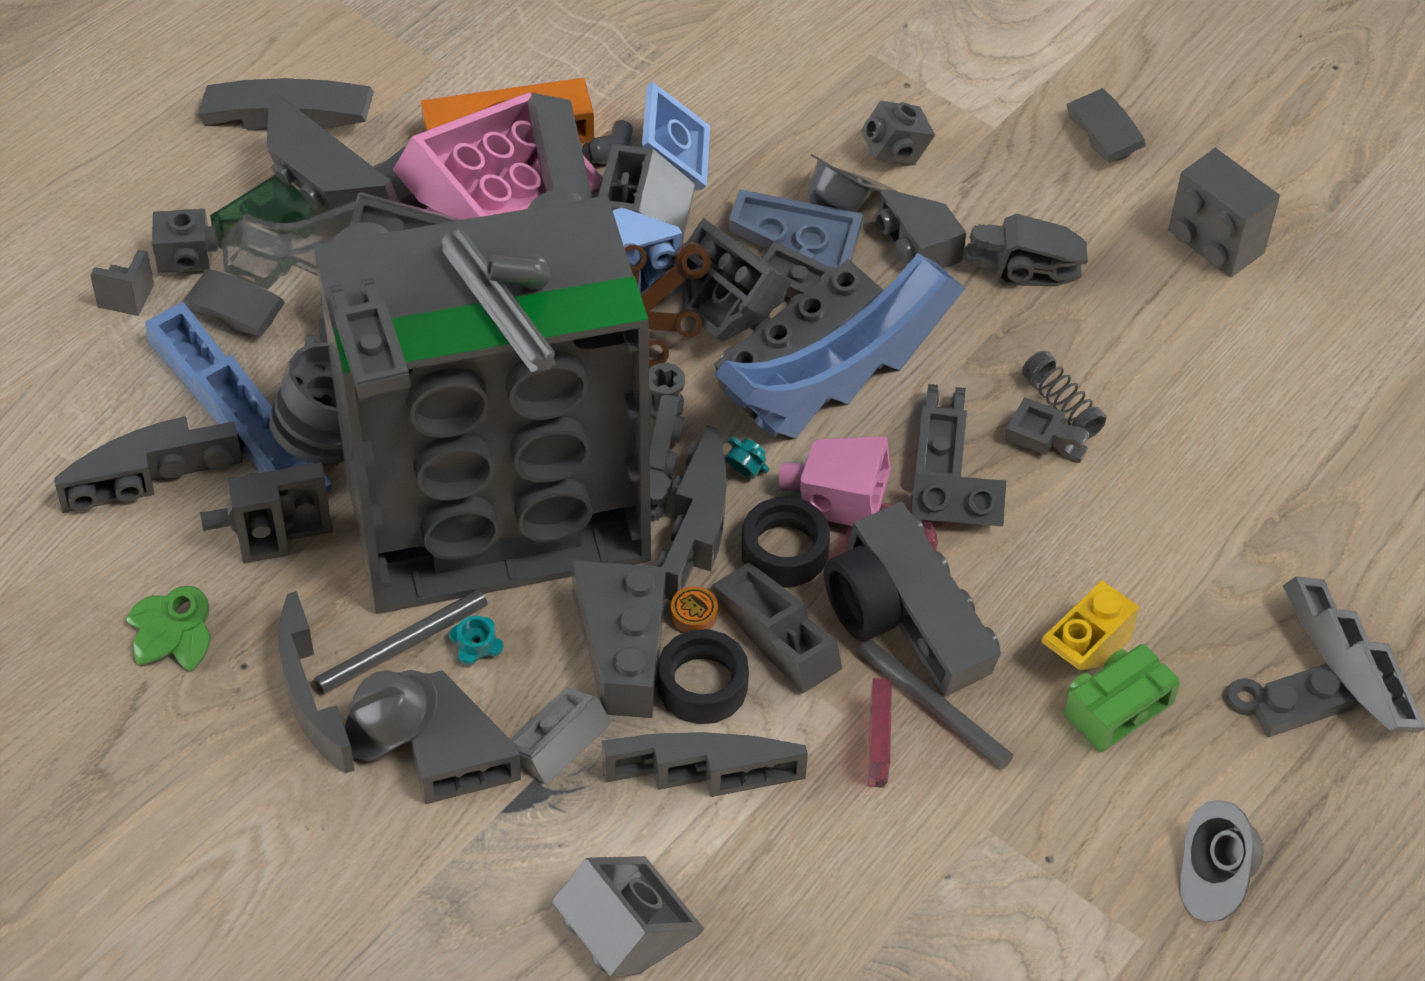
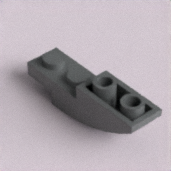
[54,416,242,513]
[656,425,726,600]

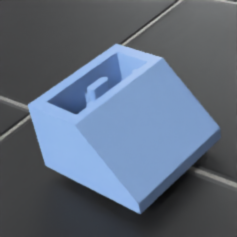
[613,208,682,296]

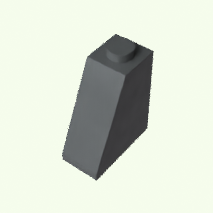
[408,670,521,804]

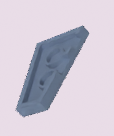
[729,189,863,268]

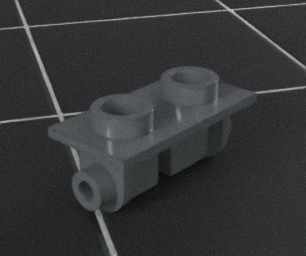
[911,474,1006,526]

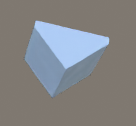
[642,82,710,190]

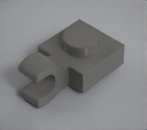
[1005,397,1089,463]

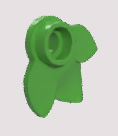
[126,586,211,672]

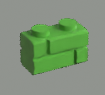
[1064,644,1180,752]

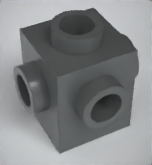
[861,100,935,165]
[152,209,218,273]

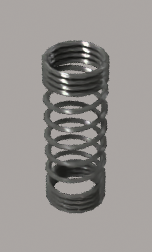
[1022,350,1107,439]

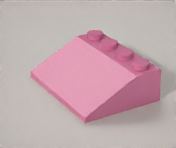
[393,92,603,220]

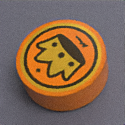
[671,586,718,633]

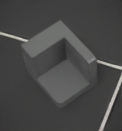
[90,250,154,316]

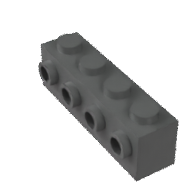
[714,259,883,419]
[847,501,1002,697]

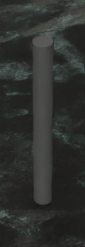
[314,589,488,695]
[858,640,1014,769]

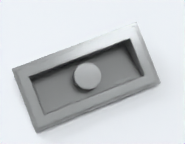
[511,687,610,784]

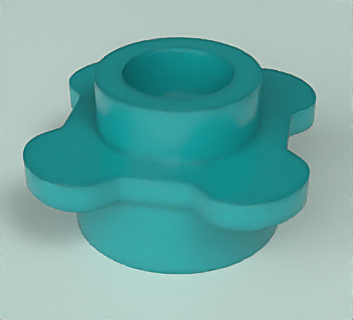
[725,436,770,479]
[449,615,504,665]

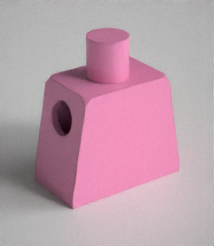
[779,436,891,526]

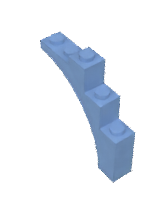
[714,253,965,439]

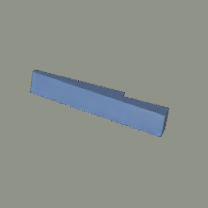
[145,302,332,492]

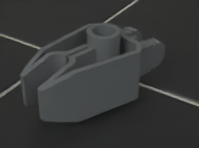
[962,214,1088,287]

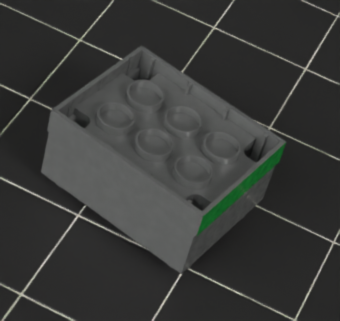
[314,189,651,614]

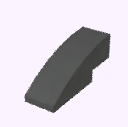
[712,562,842,692]

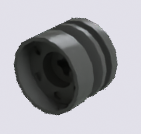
[269,342,345,465]

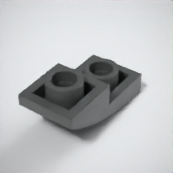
[1066,88,1146,163]
[183,269,285,336]

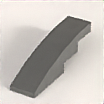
[197,78,374,130]
[1282,576,1425,733]
[602,732,808,797]

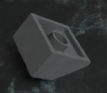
[551,856,704,976]

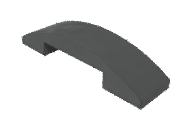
[279,591,355,773]

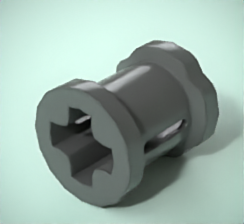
[649,363,685,420]

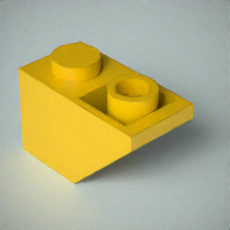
[1042,580,1139,670]

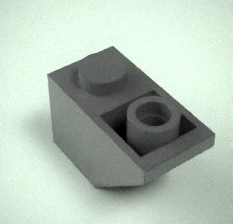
[875,189,966,268]

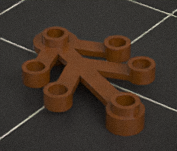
[624,242,711,366]

